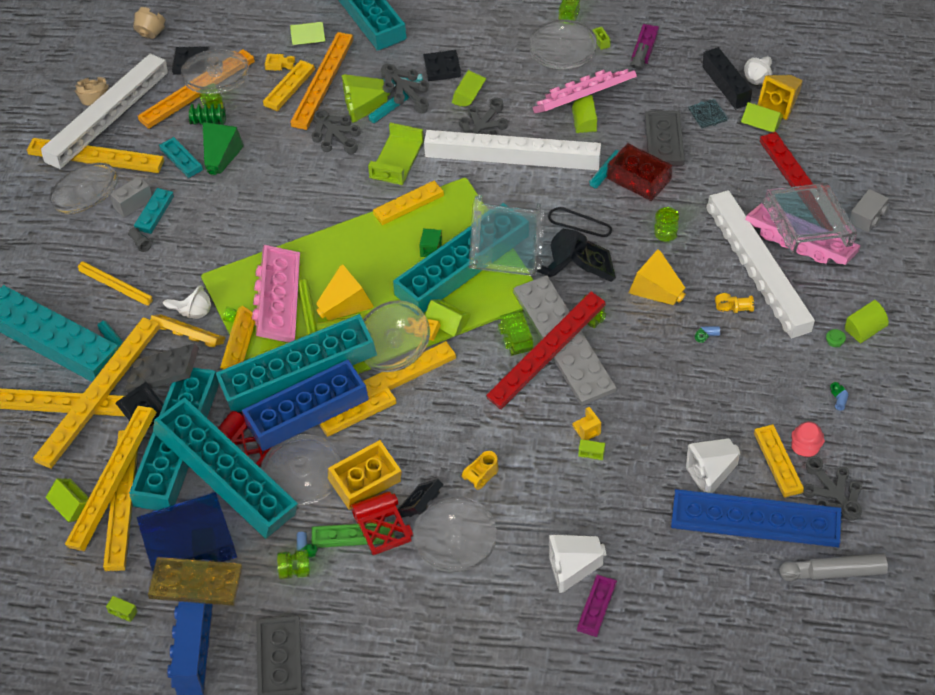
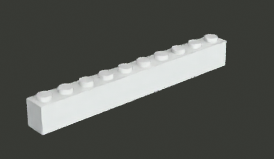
[41,54,168,169]
[424,130,601,170]
[706,190,815,339]

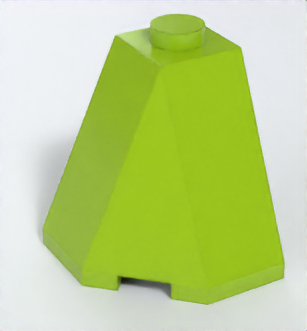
[342,74,390,123]

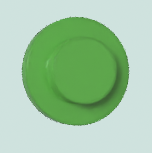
[826,329,846,347]

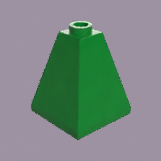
[203,122,244,175]

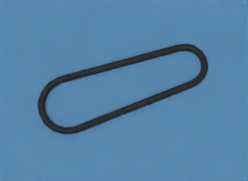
[548,207,612,237]

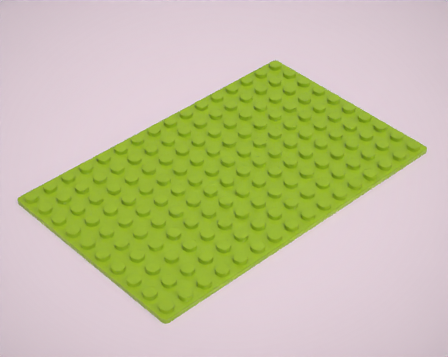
[201,178,533,374]

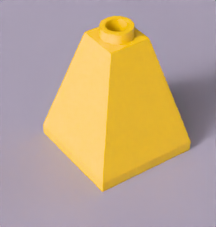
[757,75,803,120]
[628,249,686,305]
[316,264,374,321]

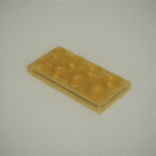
[148,557,242,606]

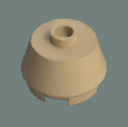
[133,7,166,38]
[75,77,109,105]

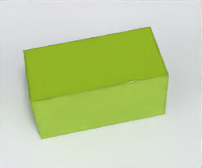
[592,27,610,50]
[578,439,605,460]
[106,596,138,622]

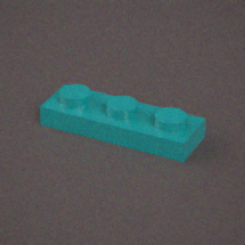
[159,137,203,178]
[134,188,174,234]

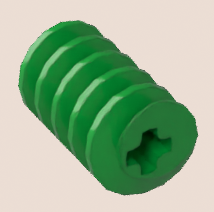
[189,103,226,125]

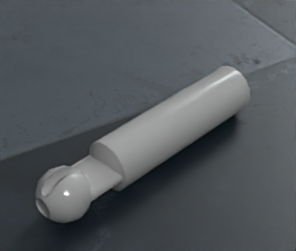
[779,553,888,582]

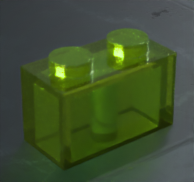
[498,310,533,356]

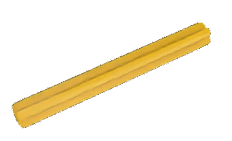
[78,261,153,306]

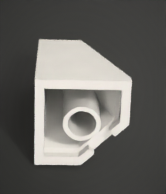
[686,438,740,493]
[549,535,606,593]

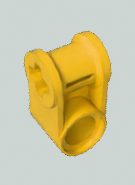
[462,451,499,490]

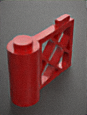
[218,411,278,467]
[351,491,414,555]

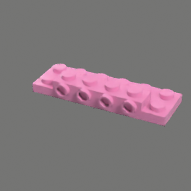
[532,69,637,114]
[745,203,861,265]
[252,245,300,343]

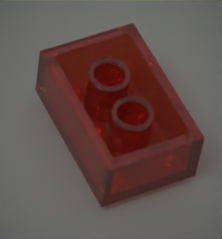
[607,143,672,201]

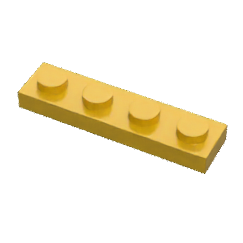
[263,60,315,111]
[373,180,444,225]
[220,305,255,370]
[150,314,225,347]
[319,386,397,437]
[754,424,804,498]

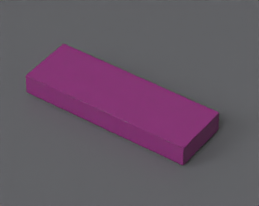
[631,24,659,64]
[577,575,617,637]

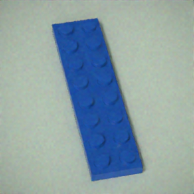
[671,489,841,547]

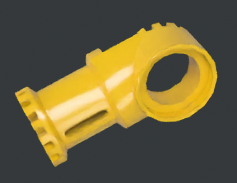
[715,293,754,313]

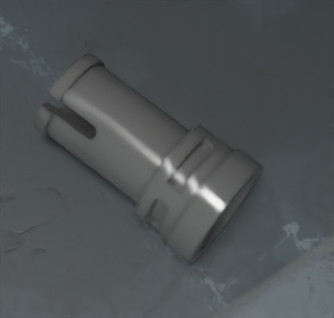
[630,43,649,70]
[128,227,152,252]

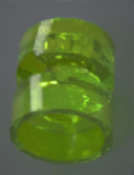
[654,207,679,242]
[277,550,310,580]

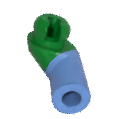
[695,326,720,343]
[830,382,848,411]
[296,532,318,558]

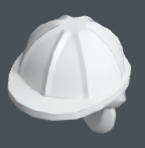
[744,56,773,85]
[163,285,211,319]

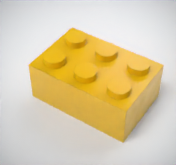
[328,440,402,510]

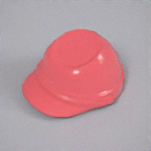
[791,421,825,457]

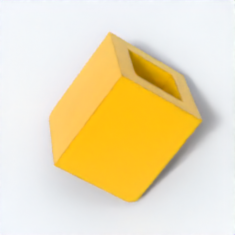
[572,407,601,440]

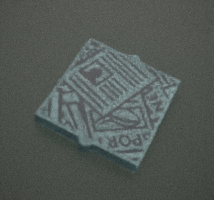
[689,99,728,129]

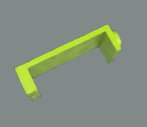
[368,122,424,185]

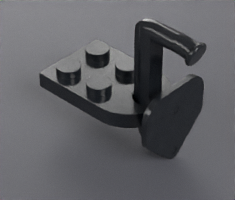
[528,229,616,282]

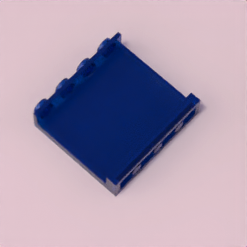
[136,492,237,584]

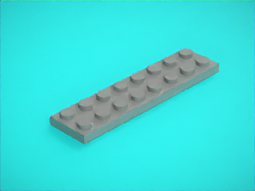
[513,275,616,406]

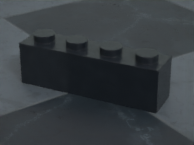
[702,47,752,110]

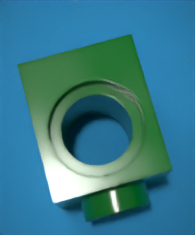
[419,228,442,257]

